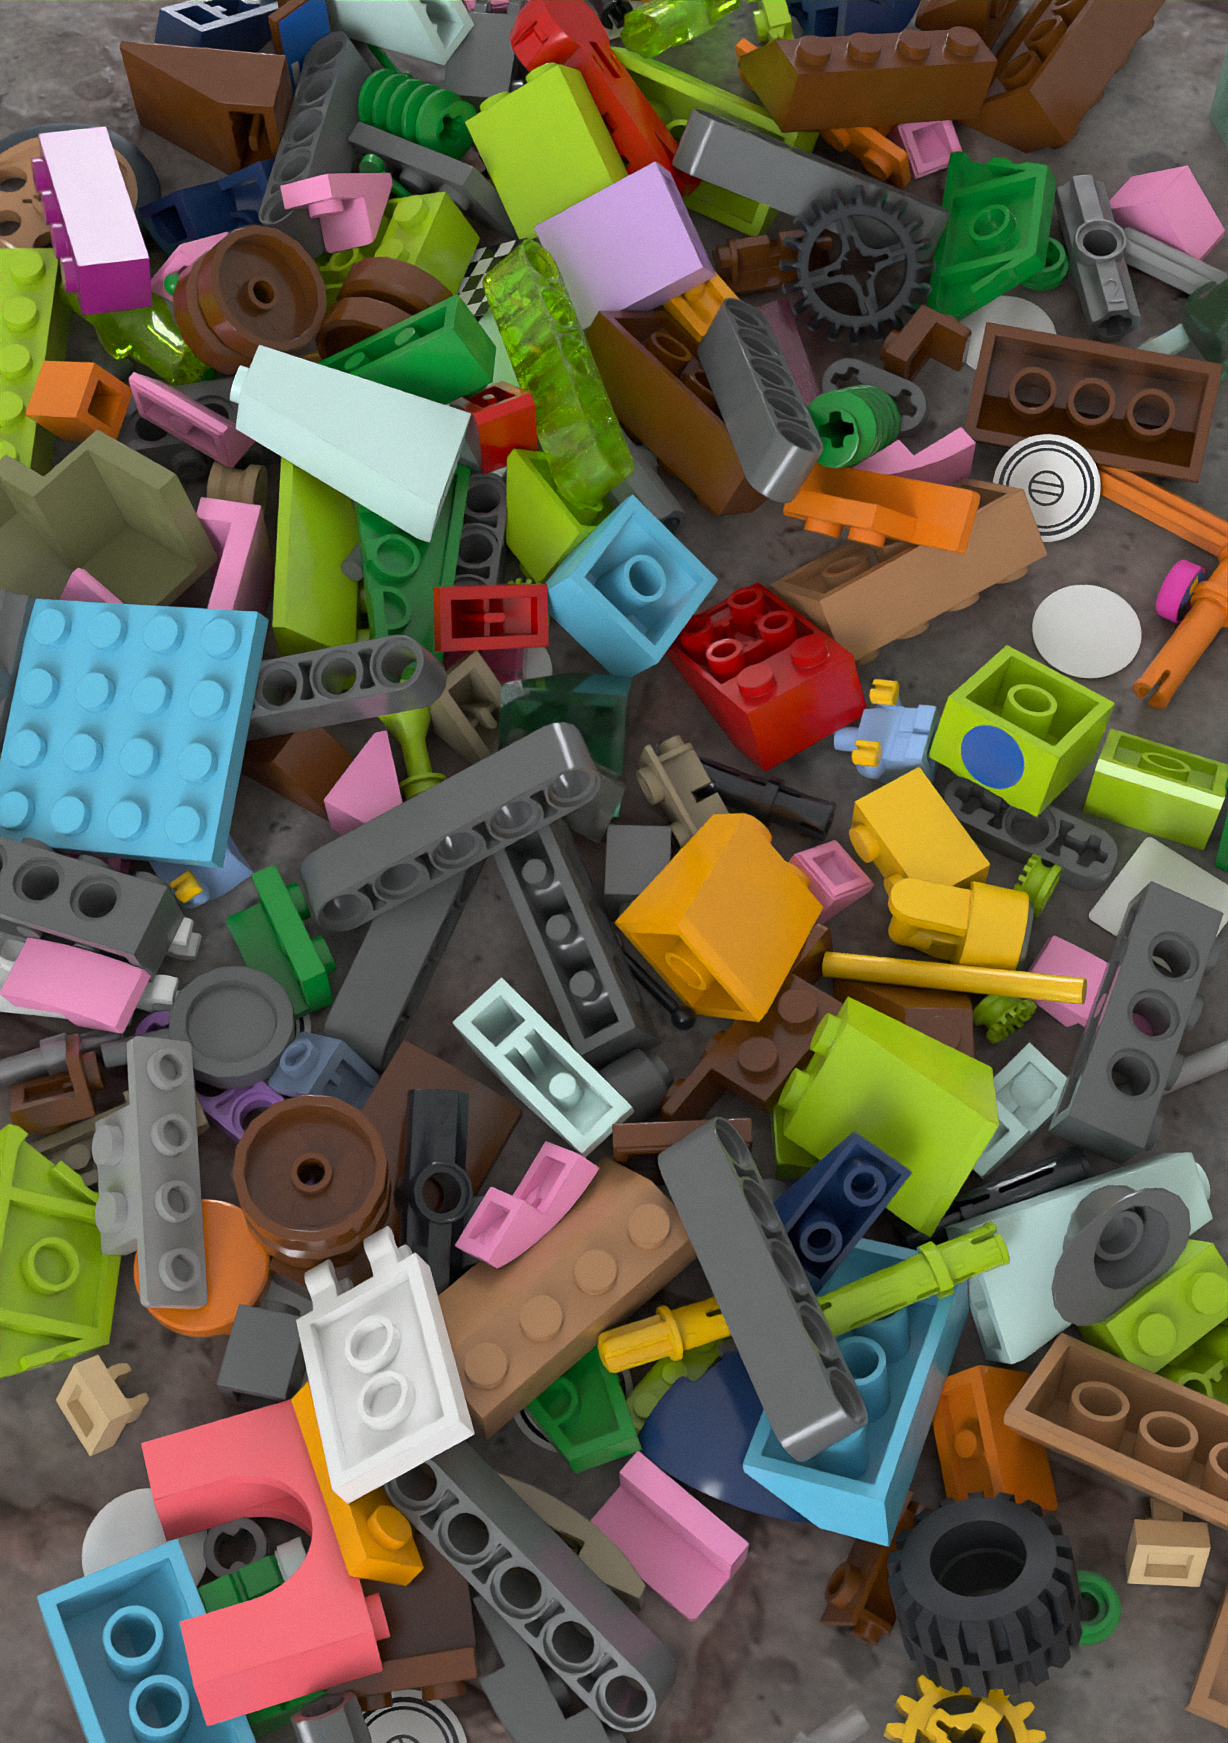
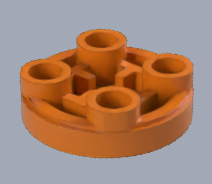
[134,1199,272,1337]

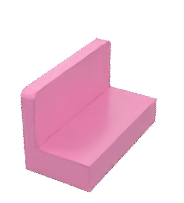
[590,1451,749,1622]

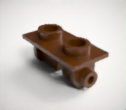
[712,229,834,296]
[820,1490,933,1646]

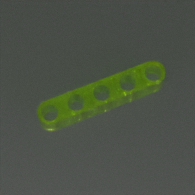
[482,239,634,510]

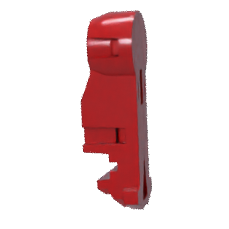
[509,0,702,198]

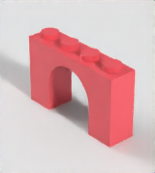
[141,1399,390,1726]

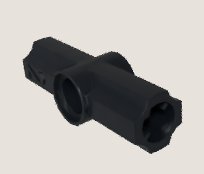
[394,1089,473,1296]

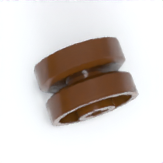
[173,225,327,376]
[315,257,454,360]
[232,1094,392,1268]

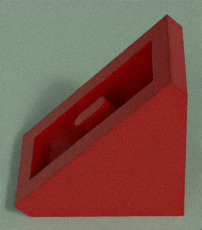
[449,381,538,475]
[433,584,549,652]

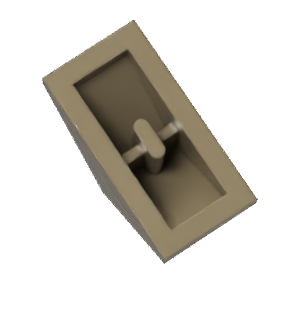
[429,650,533,765]

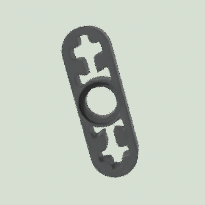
[944,776,1118,891]

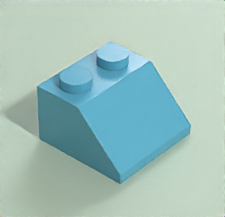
[545,494,718,683]

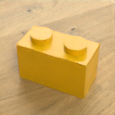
[849,767,991,897]

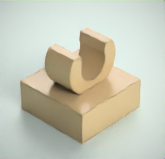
[56,1355,150,1456]
[1125,1496,1211,1587]

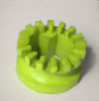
[1013,853,1063,918]
[973,995,1037,1044]

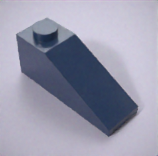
[154,0,279,53]

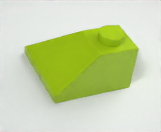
[506,448,615,584]

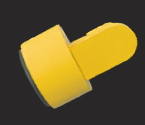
[888,878,1034,971]

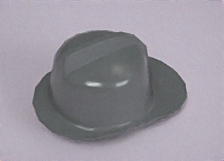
[1051,1185,1191,1326]

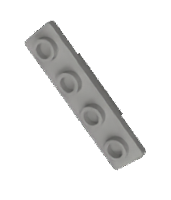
[92,1036,208,1309]

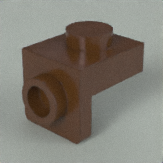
[879,304,972,382]
[10,1033,106,1135]

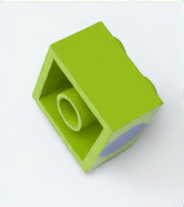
[928,645,1115,817]

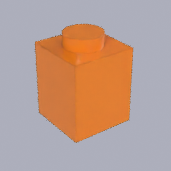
[25,361,132,442]

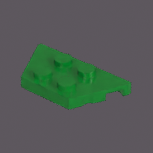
[926,151,1057,321]

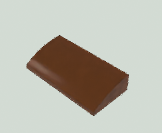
[268,1040,522,1302]

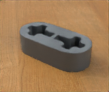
[821,358,930,438]

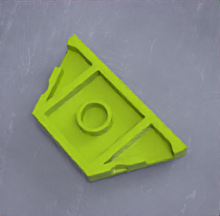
[0,1124,121,1379]

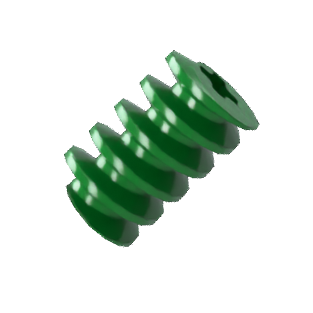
[358,68,476,160]
[807,384,901,469]

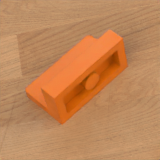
[932,1365,1058,1514]

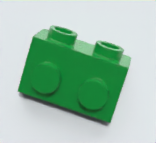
[226,865,337,1020]

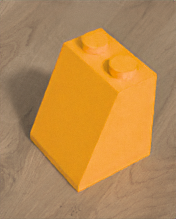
[614,813,823,1022]

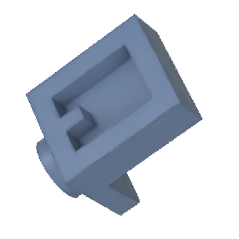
[268,1032,381,1110]

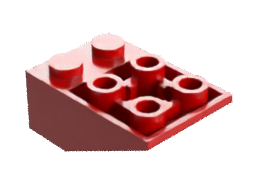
[666,582,867,772]

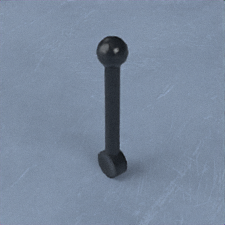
[614,932,697,1030]

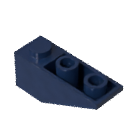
[773,1131,912,1296]

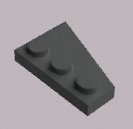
[348,122,519,241]

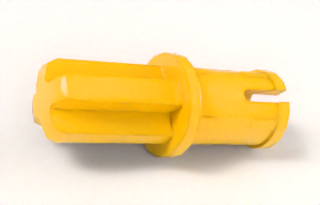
[597,1297,732,1373]

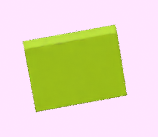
[1082,728,1228,851]

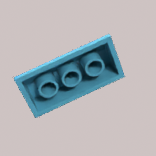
[743,1238,969,1547]
[37,1539,256,1743]

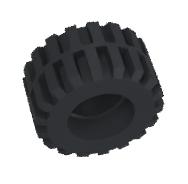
[887,1491,1084,1698]

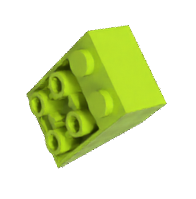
[314,191,480,313]
[1076,1239,1228,1405]

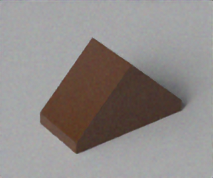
[240,727,354,822]

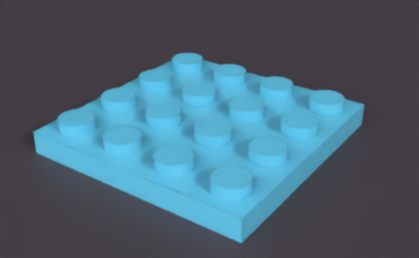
[0,599,269,868]

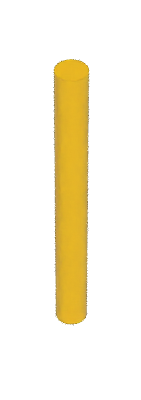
[822,951,1087,1005]

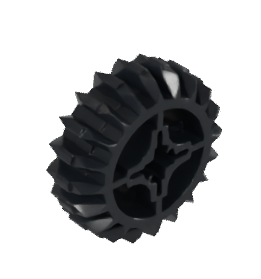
[779,185,936,345]

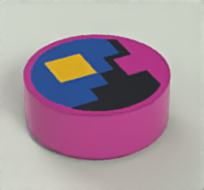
[1155,560,1205,624]

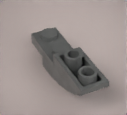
[473,1595,627,1743]

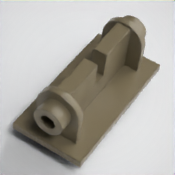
[636,735,729,854]

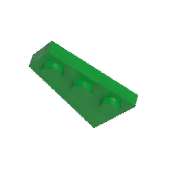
[524,1344,642,1474]

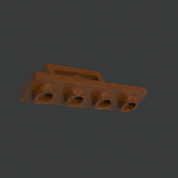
[660,923,843,1122]

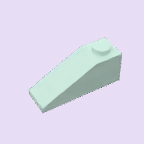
[452,977,635,1157]

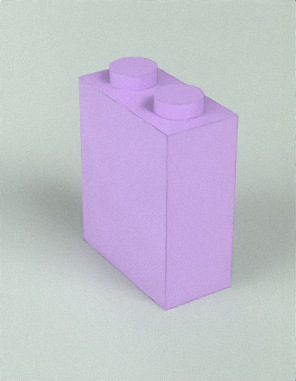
[534,161,716,334]

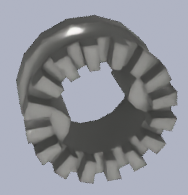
[203,1517,271,1579]

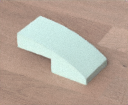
[972,1042,1067,1179]

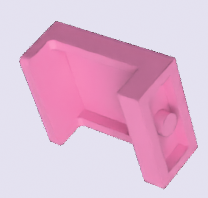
[196,497,275,616]

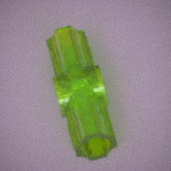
[620,0,740,60]
[60,281,210,386]

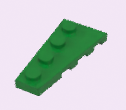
[354,464,471,680]

